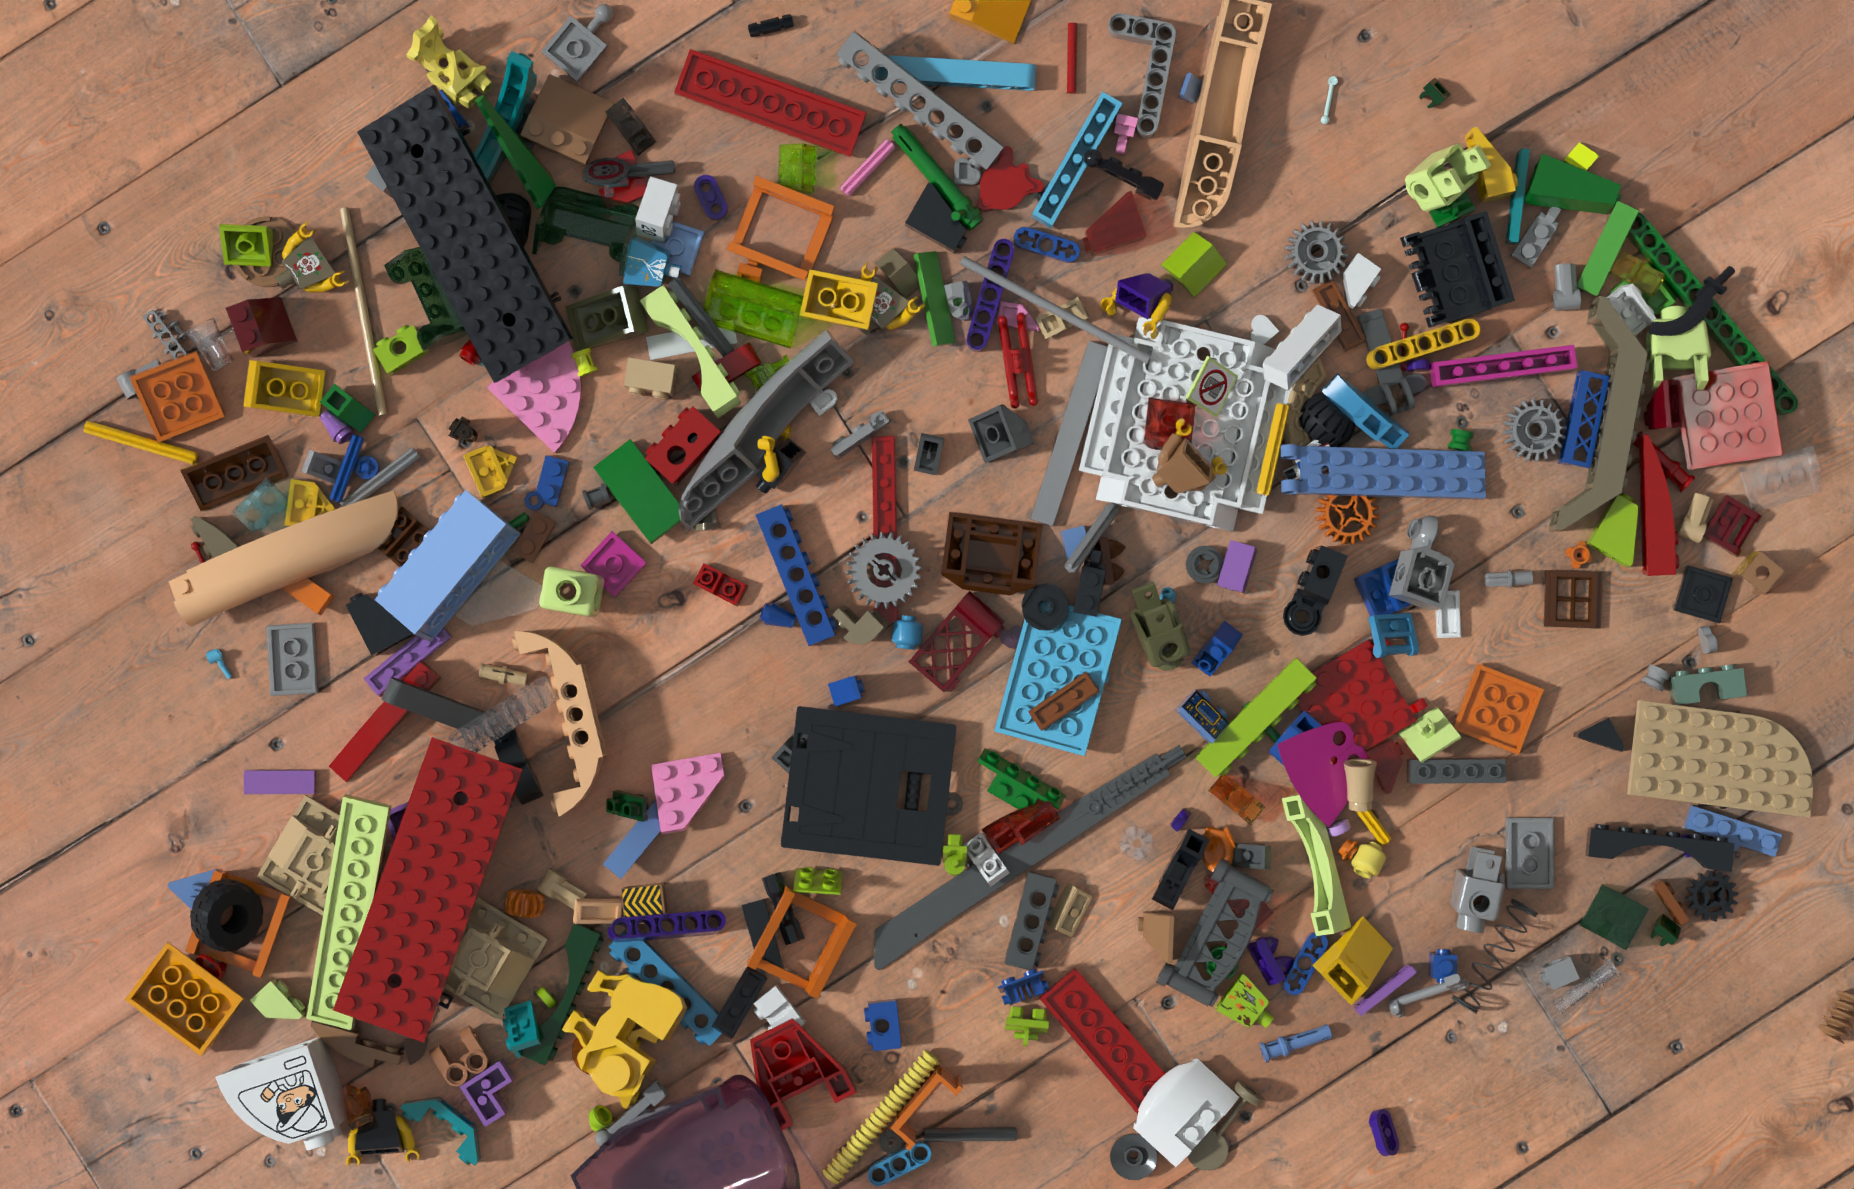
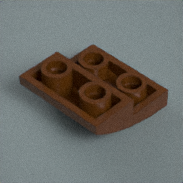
[378,506,429,567]

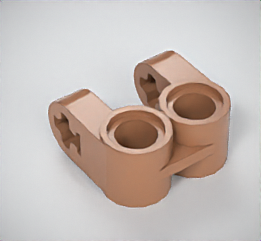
[429,1025,491,1086]

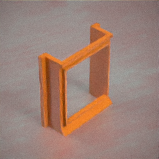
[726,175,835,281]
[185,870,290,978]
[747,886,857,999]
[890,1065,963,1151]

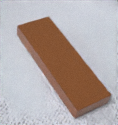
[1312,279,1367,352]
[1028,671,1100,731]

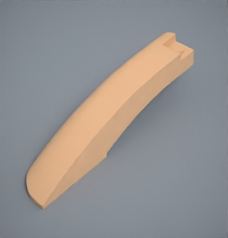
[1173,0,1272,228]
[168,490,398,626]

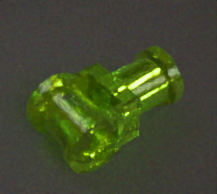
[745,354,789,393]

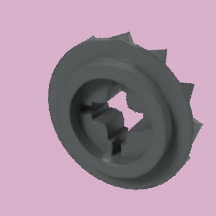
[1186,546,1223,583]

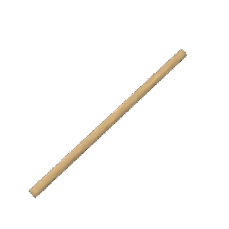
[340,207,387,416]

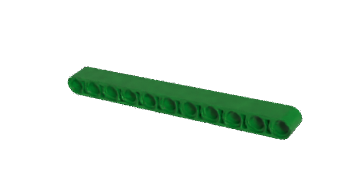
[1627,212,1798,415]

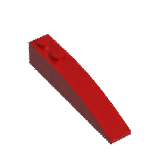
[1638,433,1679,576]
[329,662,442,782]

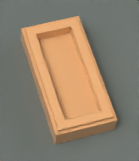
[573,899,622,924]

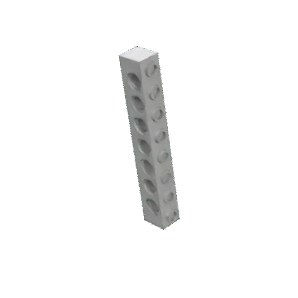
[836,30,1004,170]

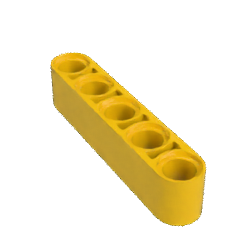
[1366,319,1480,370]

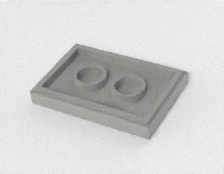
[266,623,319,696]
[1505,818,1554,889]

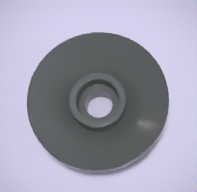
[1110,1133,1157,1180]

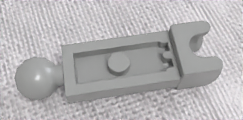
[595,1079,668,1148]

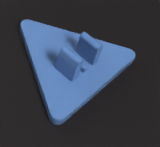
[168,869,218,910]

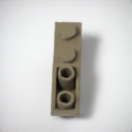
[190,516,240,558]

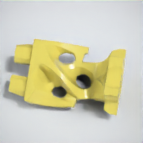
[406,15,492,109]

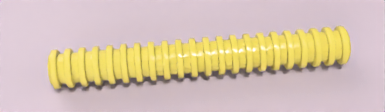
[822,1050,940,1184]

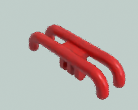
[998,313,1038,409]

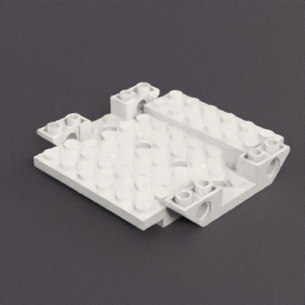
[1079,317,1293,532]

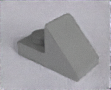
[301,449,342,484]

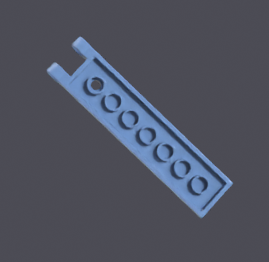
[1281,444,1486,500]

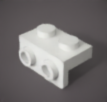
[1607,284,1656,336]

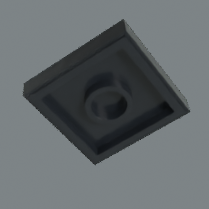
[1673,565,1733,624]

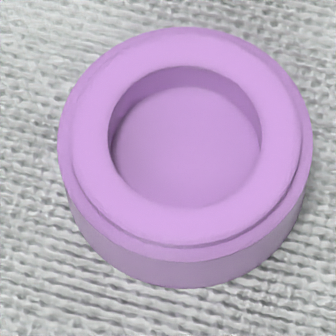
[1326,819,1351,837]

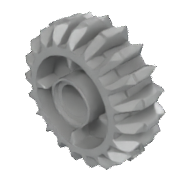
[1285,220,1348,284]
[1502,398,1567,462]

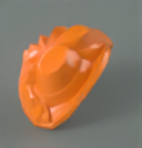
[1202,826,1236,872]

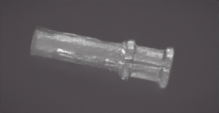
[1553,958,1621,1014]

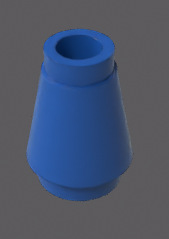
[759,602,796,628]

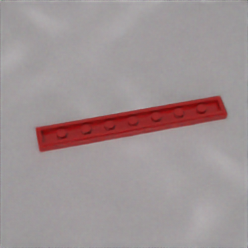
[872,436,898,624]

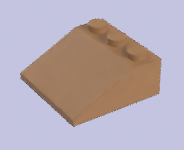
[520,74,614,167]

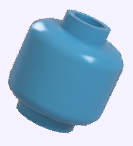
[891,615,923,650]

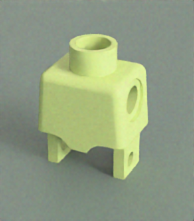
[1405,144,1491,212]
[1645,306,1711,390]
[539,566,604,617]

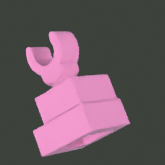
[1113,114,1138,155]

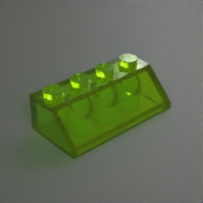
[704,269,804,349]

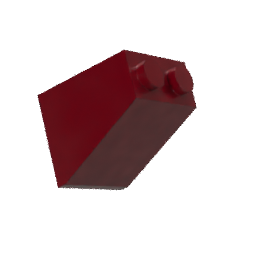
[226,297,297,358]

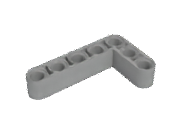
[1108,13,1176,139]

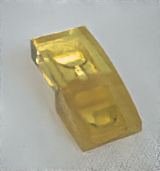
[1610,251,1666,297]

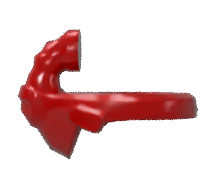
[196,954,227,981]

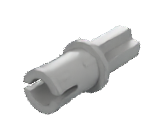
[1485,569,1533,588]

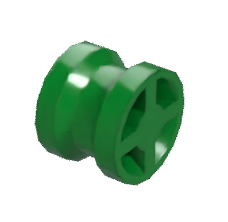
[1448,429,1474,452]

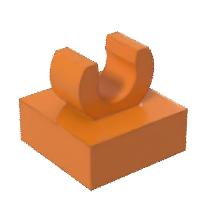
[737,259,763,286]

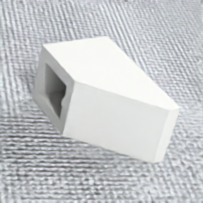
[1342,253,1381,310]

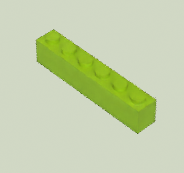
[1196,657,1316,778]

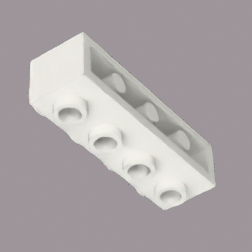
[1263,304,1342,390]

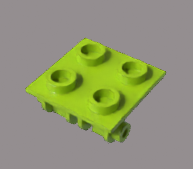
[793,867,843,895]

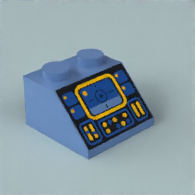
[1175,689,1230,743]

